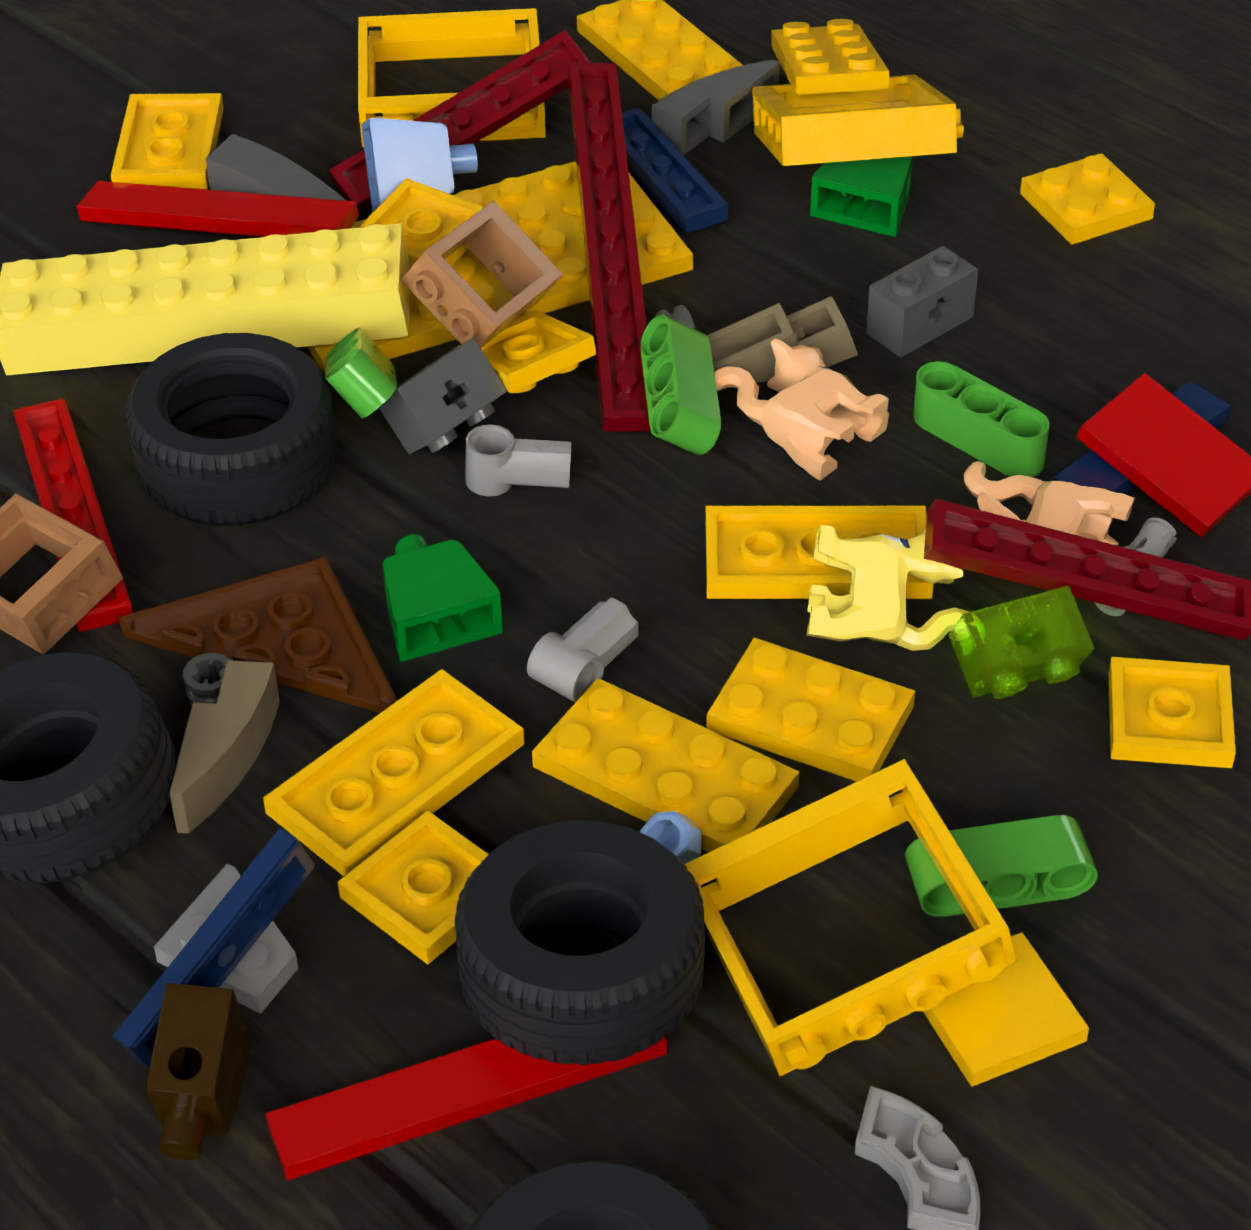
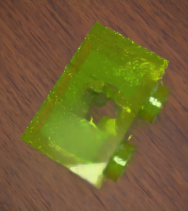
[948,586,1095,699]

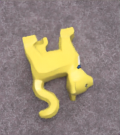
[806,525,983,656]

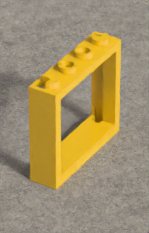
[358,8,546,147]
[752,75,964,166]
[685,759,1017,1077]

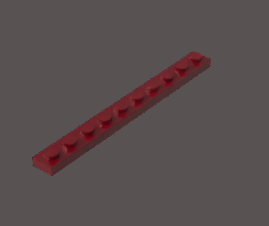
[568,62,651,431]

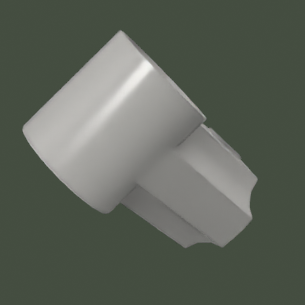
[465,424,571,497]
[527,597,638,702]

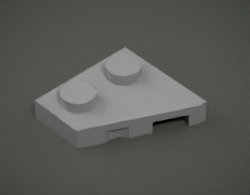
[154,864,298,1014]

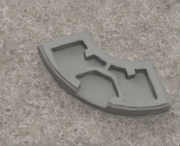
[855,1086,980,1230]

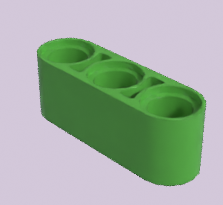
[640,314,721,455]
[325,327,397,419]
[913,361,1050,478]
[905,815,1098,917]

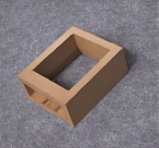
[401,200,563,348]
[0,494,123,655]

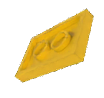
[111,93,224,190]
[706,638,915,782]

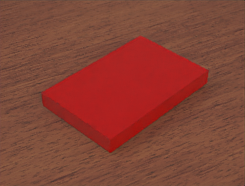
[1076,373,1251,538]

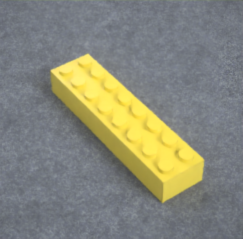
[0,223,411,376]

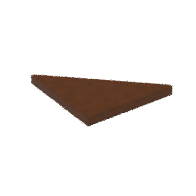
[119,557,398,713]

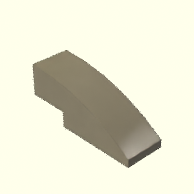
[707,296,858,383]
[170,660,280,833]

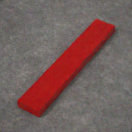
[76,181,359,237]
[13,398,133,632]
[265,1036,667,1181]

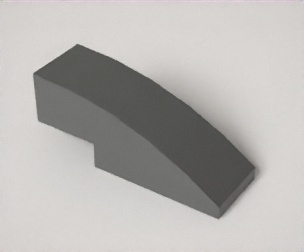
[652,59,780,155]
[206,134,346,201]

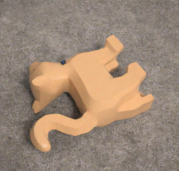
[714,339,889,481]
[964,461,1134,546]

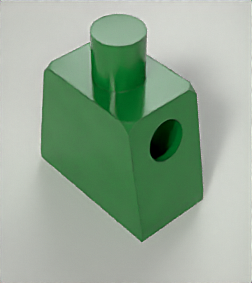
[810,156,913,237]
[382,534,503,662]

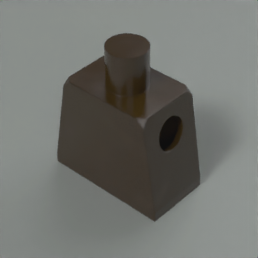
[147,983,252,1160]

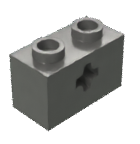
[866,246,979,358]
[379,338,507,454]

